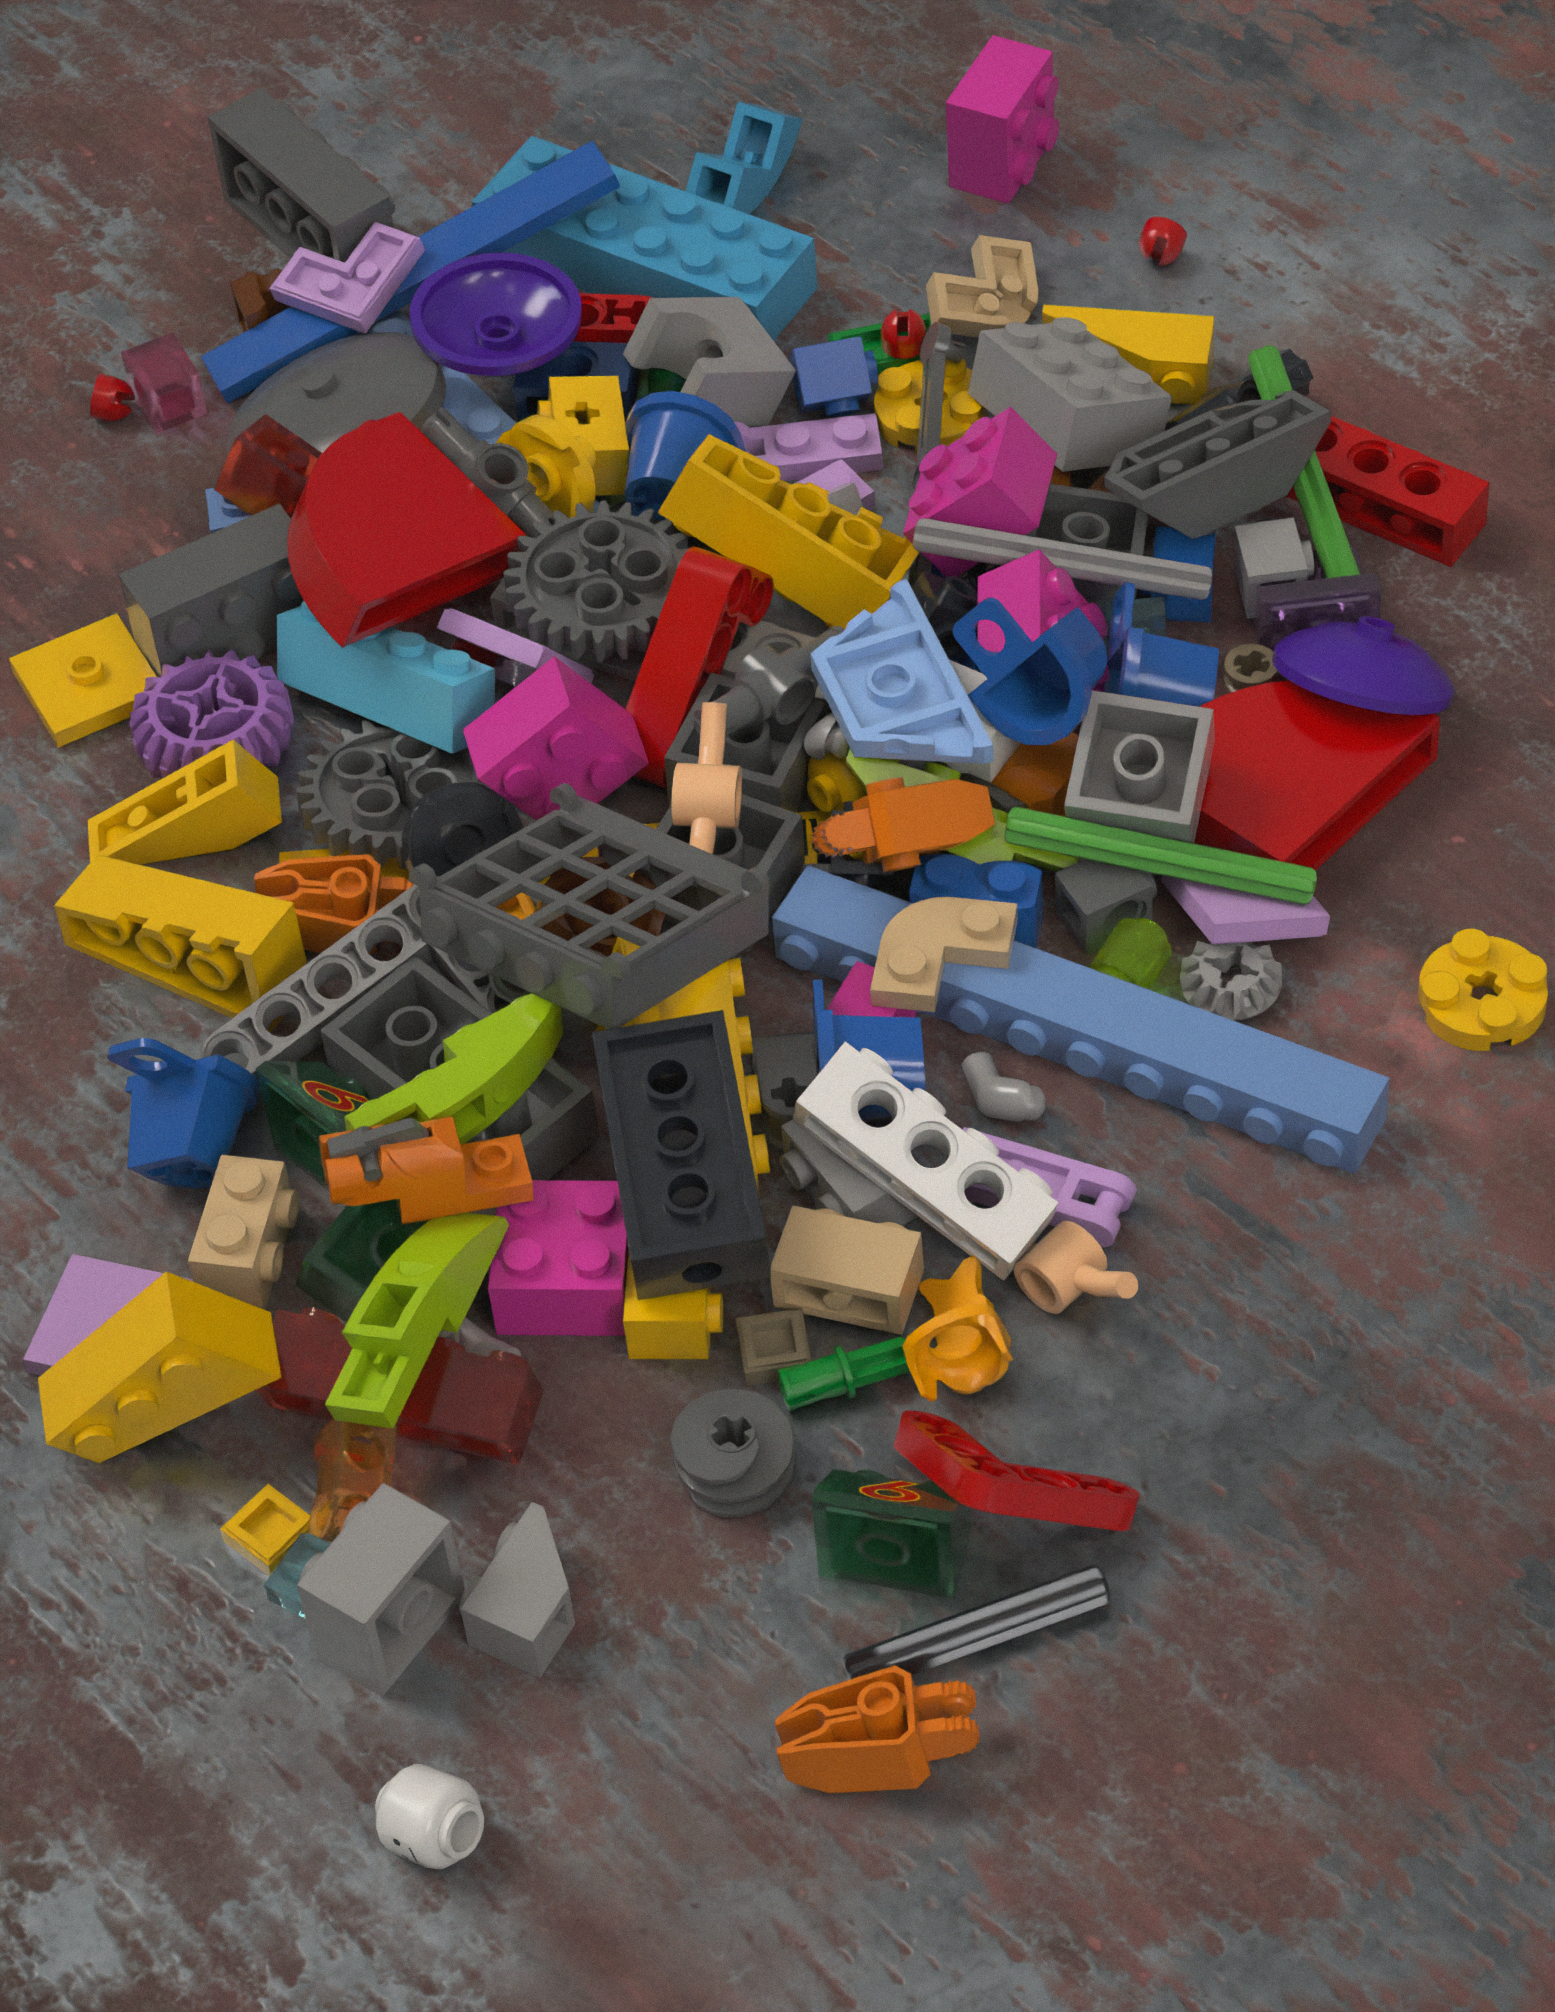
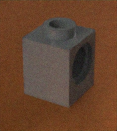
[1055,860,1157,955]

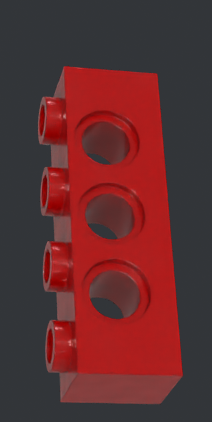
[1285,416,1490,567]

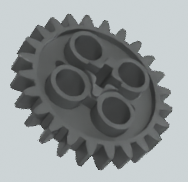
[504,501,689,662]
[296,720,497,869]

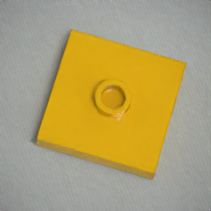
[9,613,157,748]

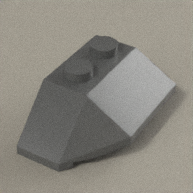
[1104,390,1331,539]

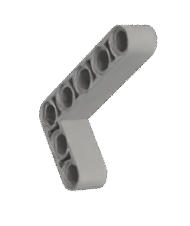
[201,877,505,1090]

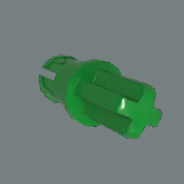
[777,1337,910,1411]

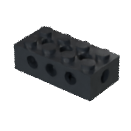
[592,1010,771,1300]

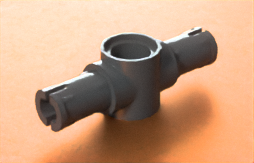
[420,407,554,538]
[694,626,845,739]

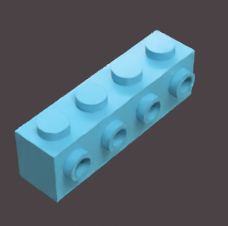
[277,601,495,754]

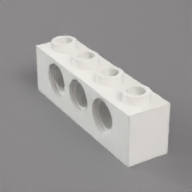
[792,1041,1059,1281]

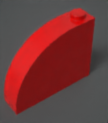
[287,412,526,648]
[1194,680,1440,870]

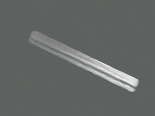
[913,518,1213,600]

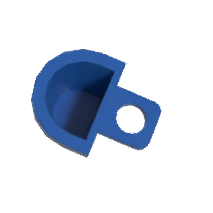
[625,391,746,521]
[1105,582,1219,707]
[953,597,1108,745]
[812,979,925,1122]
[107,1038,260,1189]

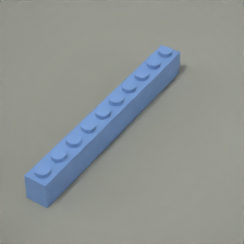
[772,865,1390,1174]

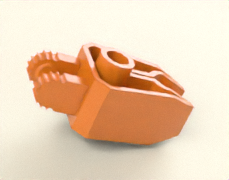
[811,777,995,873]
[254,854,421,956]
[775,1665,980,1793]

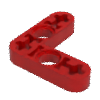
[893,1410,1140,1531]

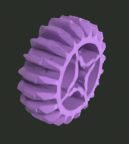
[130,648,294,779]

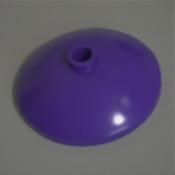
[410,253,582,377]
[1272,616,1455,715]

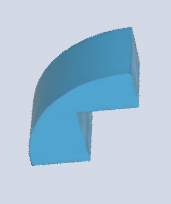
[686,102,803,214]

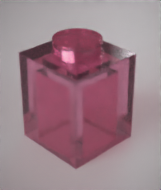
[121,332,208,434]

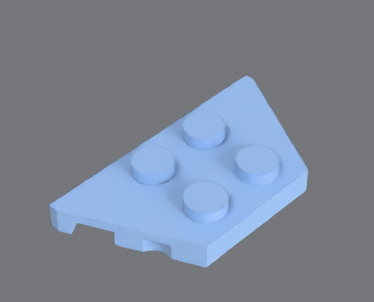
[810,579,994,764]

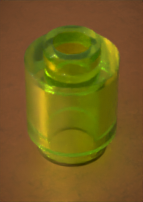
[1088,918,1172,990]

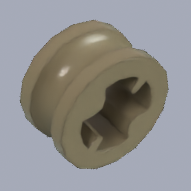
[1224,643,1278,693]

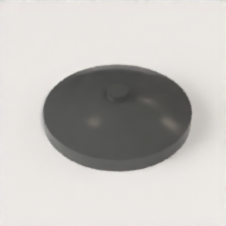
[226,332,446,499]

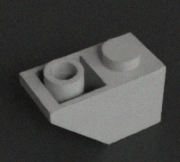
[779,1120,919,1226]
[459,1502,575,1678]

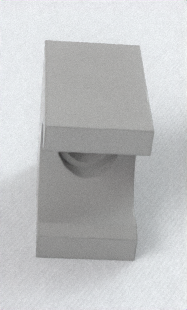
[623,297,796,427]

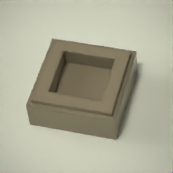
[736,1308,811,1386]

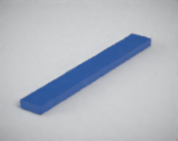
[201,140,620,404]

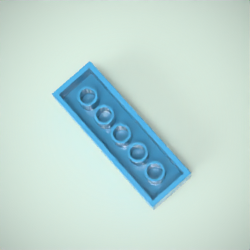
[472,136,818,341]

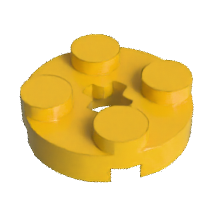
[874,358,989,454]
[496,414,596,518]
[1418,929,1548,1051]

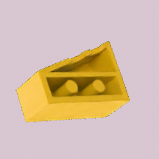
[38,1271,282,1463]

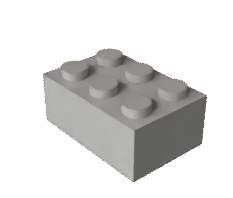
[968,317,1172,472]

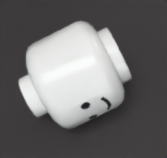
[375,1764,484,1869]

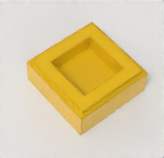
[220,1484,314,1578]

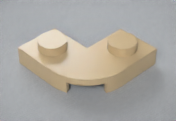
[926,235,1039,338]
[870,897,1018,1012]

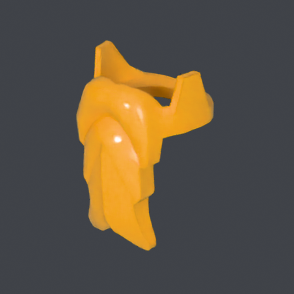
[902,1256,1013,1402]

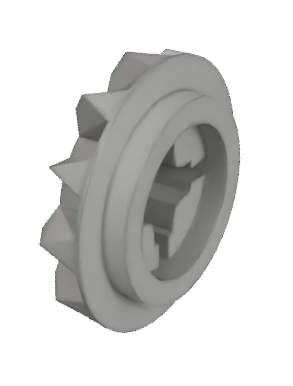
[1180,941,1282,1021]

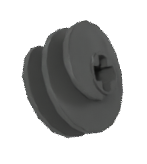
[670,1388,796,1518]

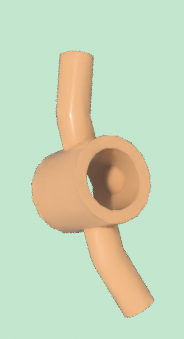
[672,702,742,885]
[1013,1220,1138,1314]

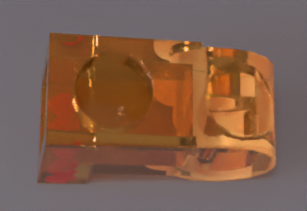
[309,1419,398,1544]

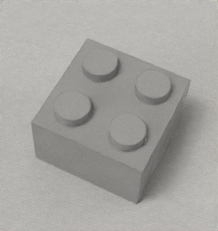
[1064,690,1215,843]
[297,1483,465,1697]

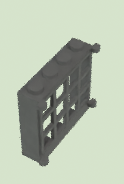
[409,783,770,1029]

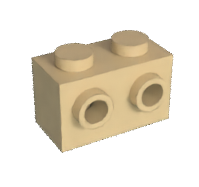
[188,1155,299,1310]
[770,1206,924,1335]

